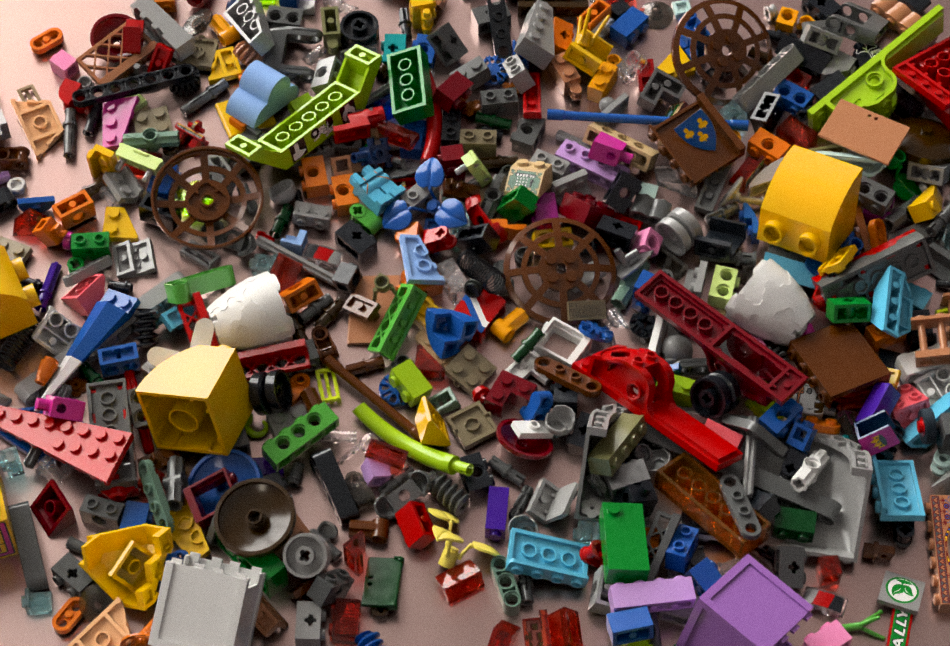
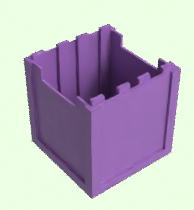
[675,554,813,646]

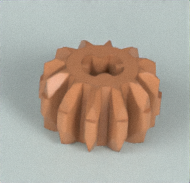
[233,40,263,67]

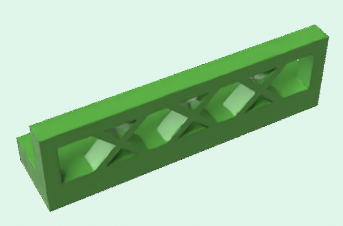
[367,283,428,361]

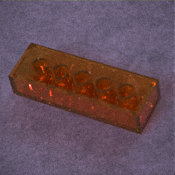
[654,452,772,559]

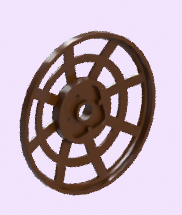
[671,0,773,106]
[151,146,264,250]
[503,218,616,326]

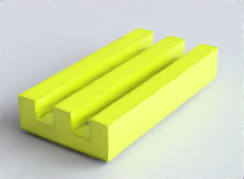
[315,368,341,405]

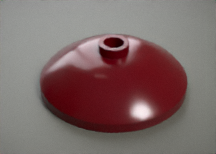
[90,13,144,63]
[496,418,553,461]

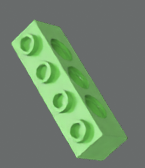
[261,401,339,472]

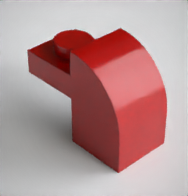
[58,78,92,114]

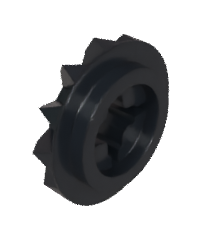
[629,311,656,338]

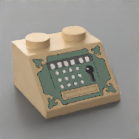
[504,159,553,198]

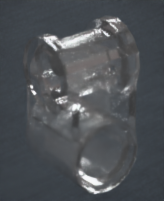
[617,50,648,85]

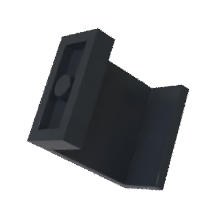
[694,216,746,262]

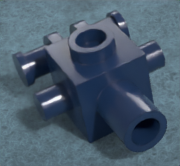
[351,137,393,169]

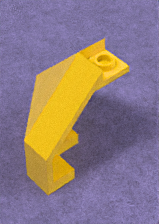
[78,524,173,611]

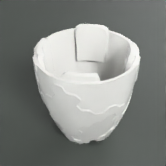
[725,258,816,347]
[207,271,295,351]

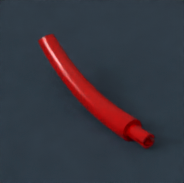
[420,69,442,164]

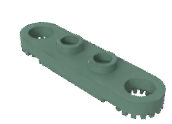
[138,459,175,533]

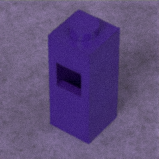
[855,382,901,422]
[485,486,509,541]

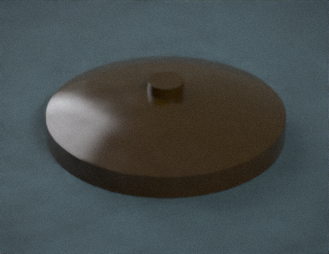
[896,117,950,165]
[214,478,296,558]

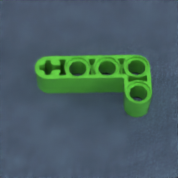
[164,265,236,304]

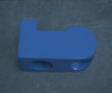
[519,391,553,421]

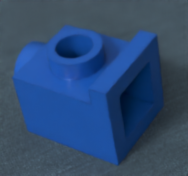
[786,419,818,451]

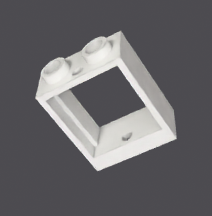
[534,317,592,368]

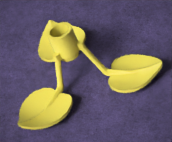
[428,508,500,570]

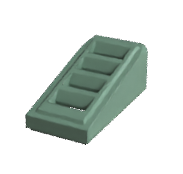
[416,386,461,416]

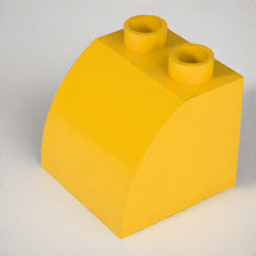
[757,145,863,262]
[0,245,41,339]
[135,345,253,456]

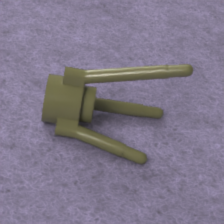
[372,273,397,302]

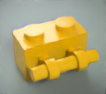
[409,0,436,35]

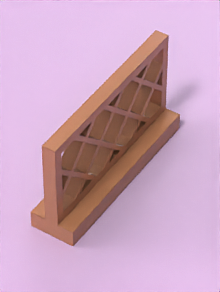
[76,18,156,85]

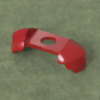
[465,194,508,244]

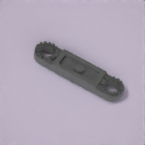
[719,474,761,541]

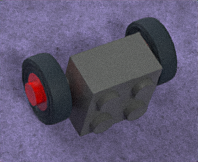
[917,408,950,455]

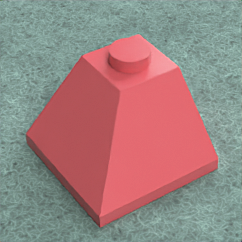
[61,274,105,316]

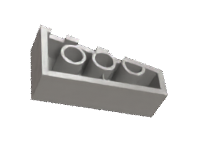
[130,0,197,62]
[223,0,275,56]
[514,0,555,70]

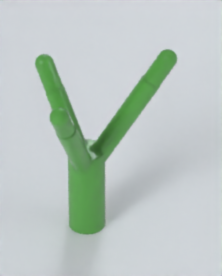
[842,610,886,641]

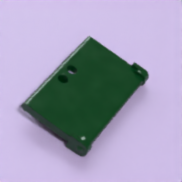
[361,556,405,610]

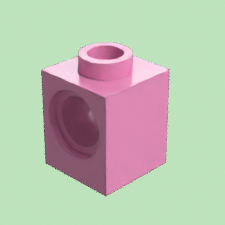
[632,227,663,258]

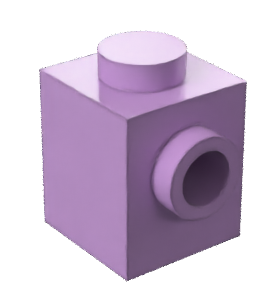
[361,455,391,487]

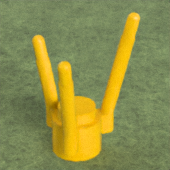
[575,8,611,49]

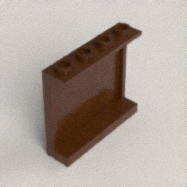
[647,92,746,189]
[787,323,891,409]

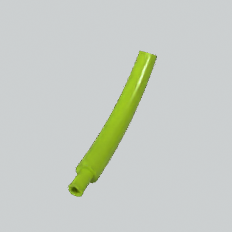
[352,402,474,476]

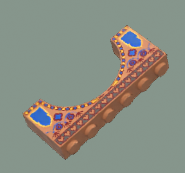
[924,495,950,613]

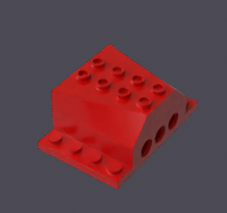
[892,37,950,130]

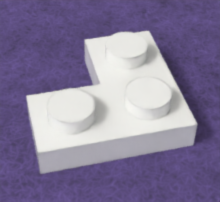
[505,351,551,385]

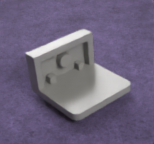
[526,478,579,525]

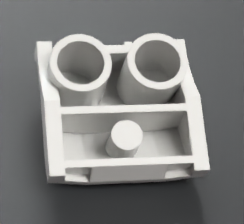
[31,306,82,356]
[913,364,950,406]

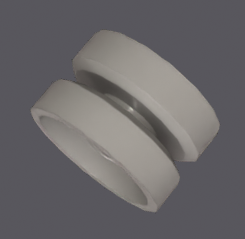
[655,207,703,256]
[282,533,332,578]

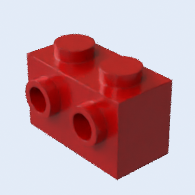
[395,501,436,550]

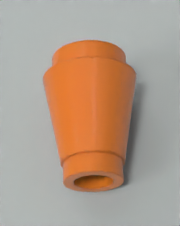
[35,356,59,386]

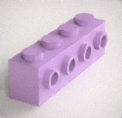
[555,139,630,192]
[608,575,696,613]

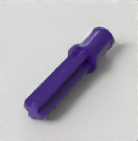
[34,262,62,312]

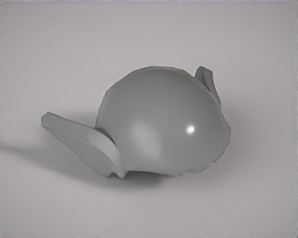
[661,324,693,365]

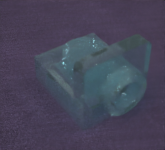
[21,588,53,615]

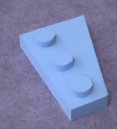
[399,234,445,285]

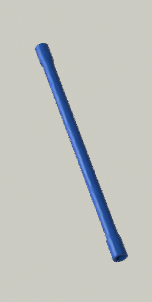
[547,109,749,131]

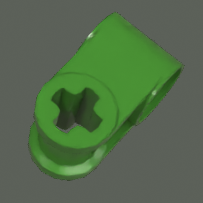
[349,204,383,236]

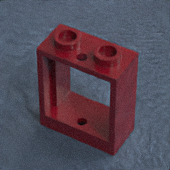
[182,467,238,529]

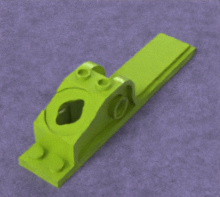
[807,4,944,135]

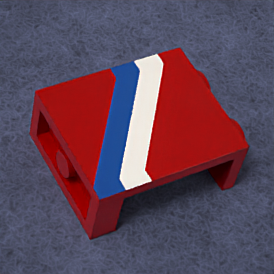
[454,289,506,343]

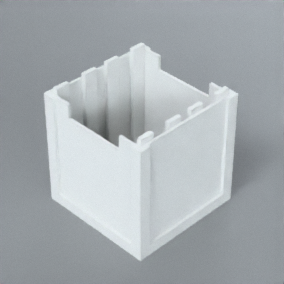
[148,551,267,646]

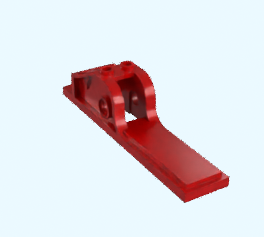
[571,344,743,472]

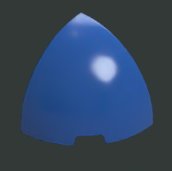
[425,308,479,359]

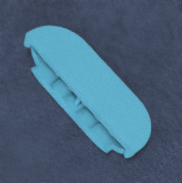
[764,252,816,290]
[902,392,950,448]

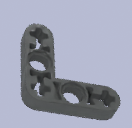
[720,414,789,459]

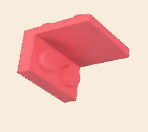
[891,383,930,429]

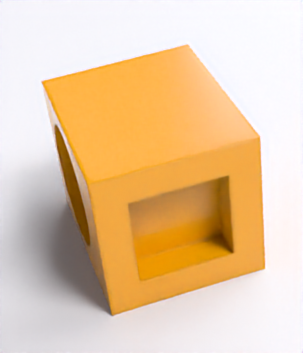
[774,6,799,33]

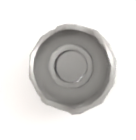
[268,179,297,205]
[545,405,575,436]
[645,448,673,477]
[507,514,539,536]

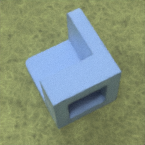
[280,229,308,256]

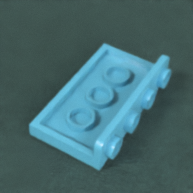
[870,454,926,521]
[505,527,589,588]

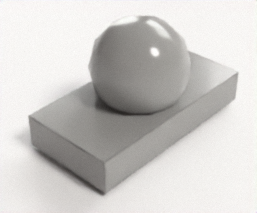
[599,92,629,126]

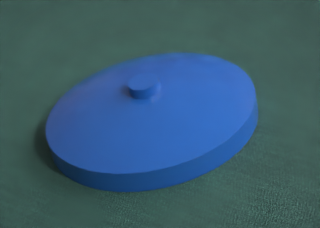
[188,449,263,515]

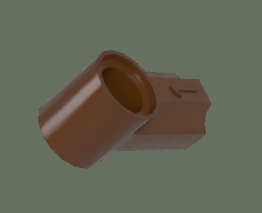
[300,387,322,426]
[348,518,390,544]

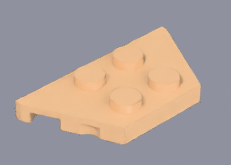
[10,99,64,159]
[67,597,131,646]

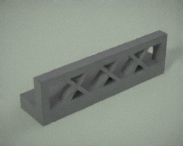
[646,510,681,581]

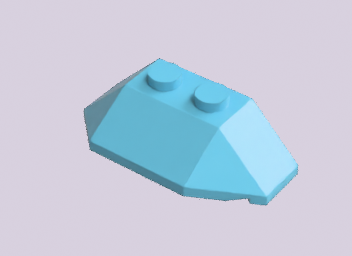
[870,265,914,338]

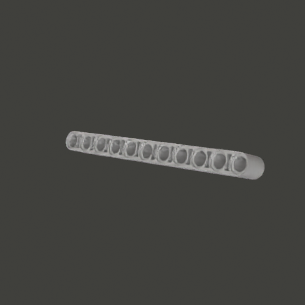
[14,271,185,406]

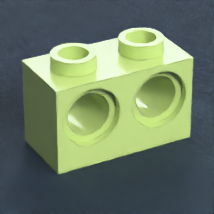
[707,265,741,309]

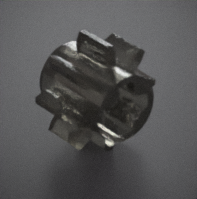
[737,264,755,286]

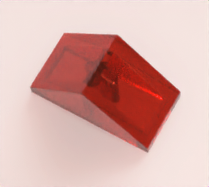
[13,208,48,236]
[415,344,445,381]
[488,620,521,646]

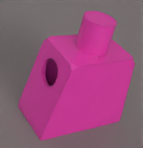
[588,131,634,167]
[35,395,86,422]

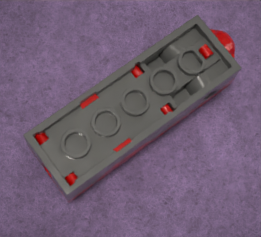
[811,229,937,313]
[86,378,140,502]

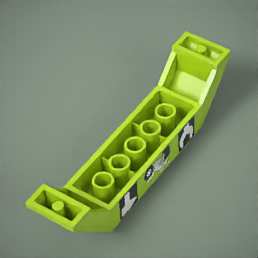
[225,44,382,170]

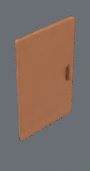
[818,99,910,166]
[347,275,400,346]

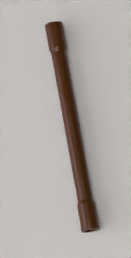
[323,355,426,445]

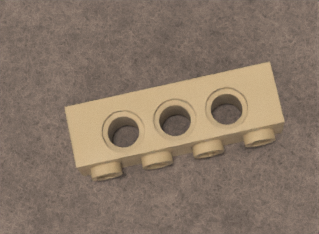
[582,122,659,173]

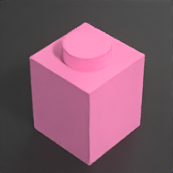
[49,49,80,79]

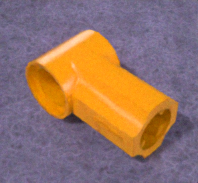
[208,14,241,47]
[490,307,529,343]

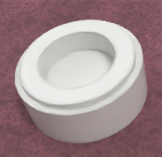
[7,177,27,196]

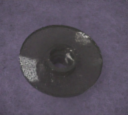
[640,1,674,29]
[183,9,213,36]
[79,583,114,622]

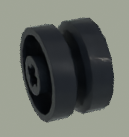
[340,10,380,51]
[249,369,293,416]
[690,370,741,419]

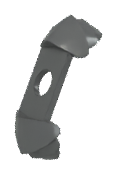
[201,221,257,256]
[374,470,431,519]

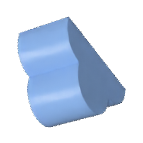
[226,60,299,129]

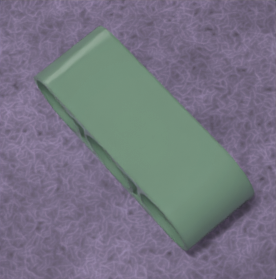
[490,555,521,616]

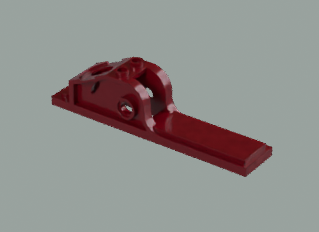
[634,269,808,407]

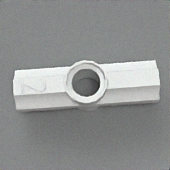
[790,448,830,493]

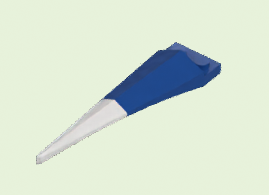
[34,288,141,413]

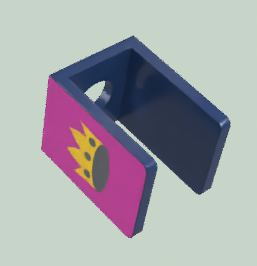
[854,409,900,456]

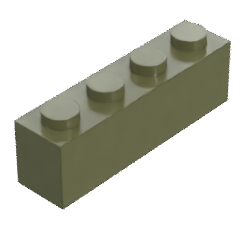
[587,413,647,477]

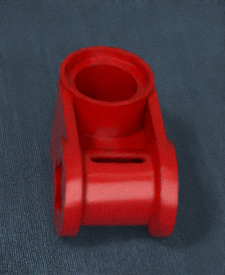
[422,226,457,254]
[579,540,603,568]

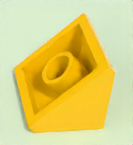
[415,396,451,447]
[108,540,154,591]

